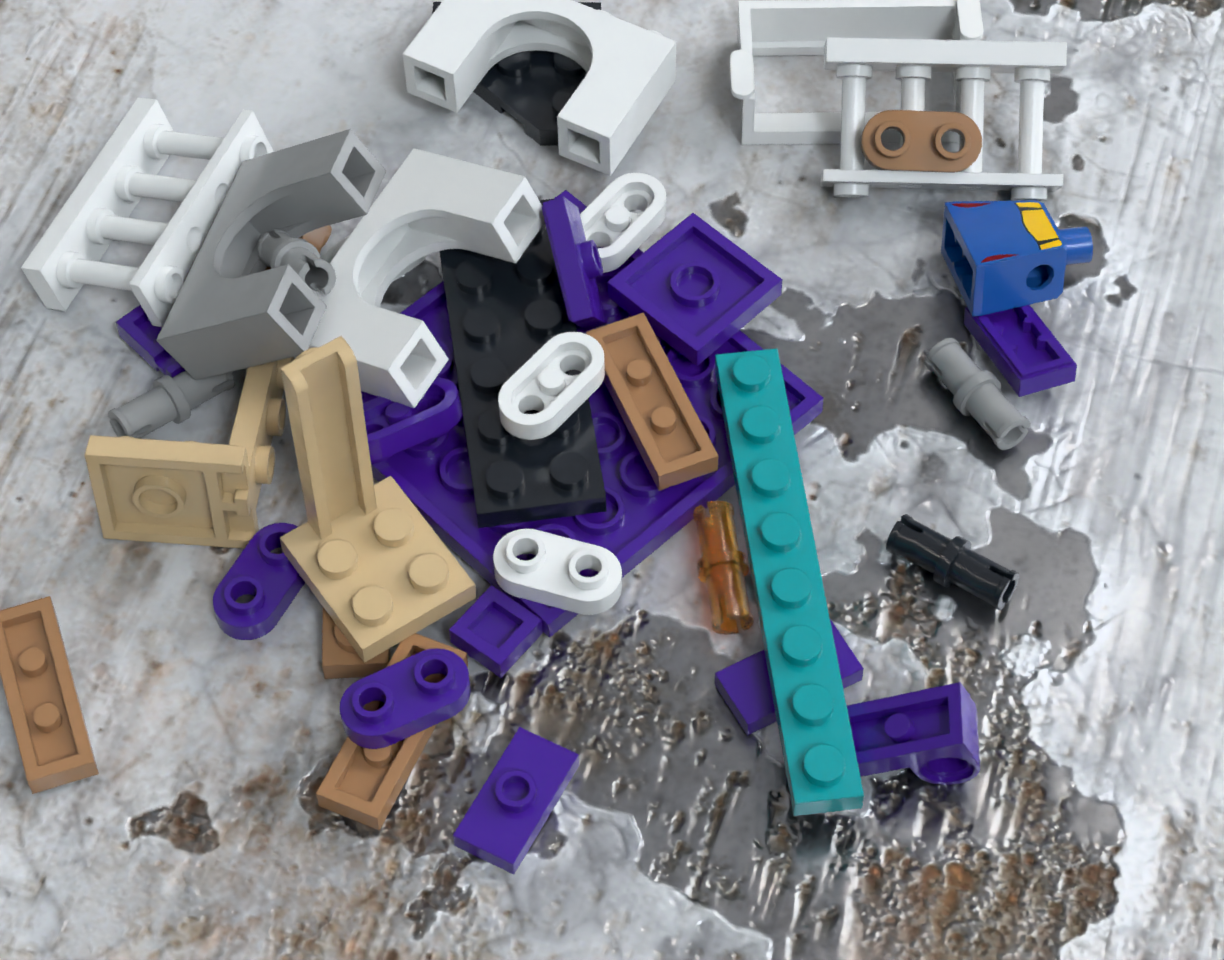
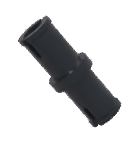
[886,514,1020,610]

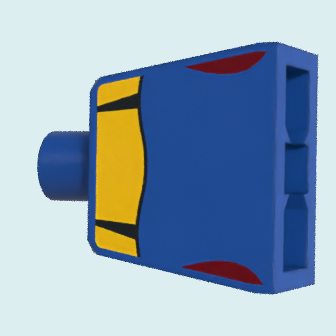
[941,200,1093,317]

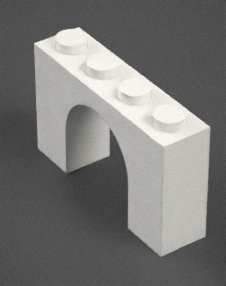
[403,0,676,176]
[294,148,545,408]

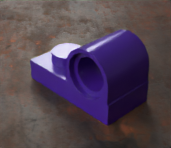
[847,682,980,785]

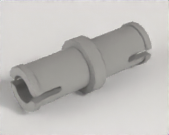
[257,229,336,298]
[925,338,1031,450]
[108,370,235,439]

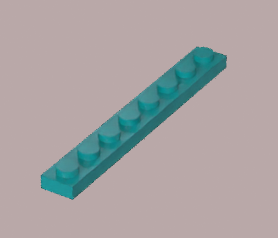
[715,348,864,816]

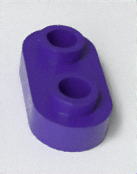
[363,377,463,464]
[213,523,305,640]
[340,648,471,749]

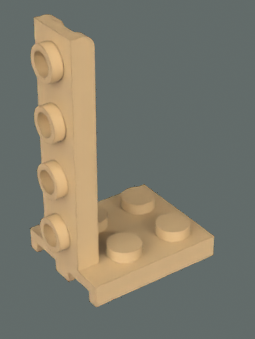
[280,336,476,663]
[85,357,295,549]

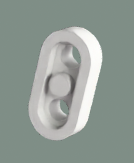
[580,173,666,273]
[498,332,605,440]
[493,529,622,615]

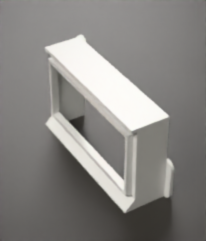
[730,0,983,145]

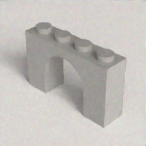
[156,129,386,380]

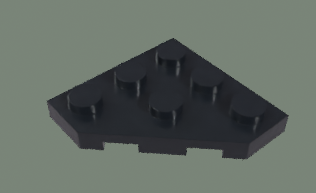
[432,2,601,146]

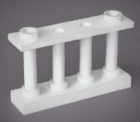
[820,37,1067,202]
[21,97,274,327]

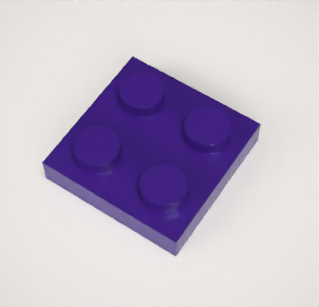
[607,213,783,366]

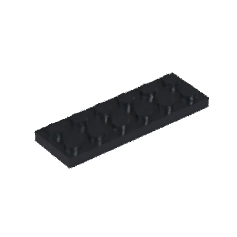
[439,199,607,528]

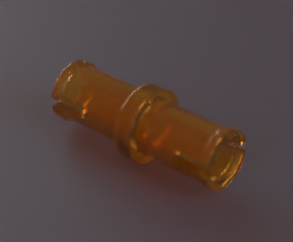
[693,500,754,635]

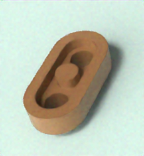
[861,110,982,173]

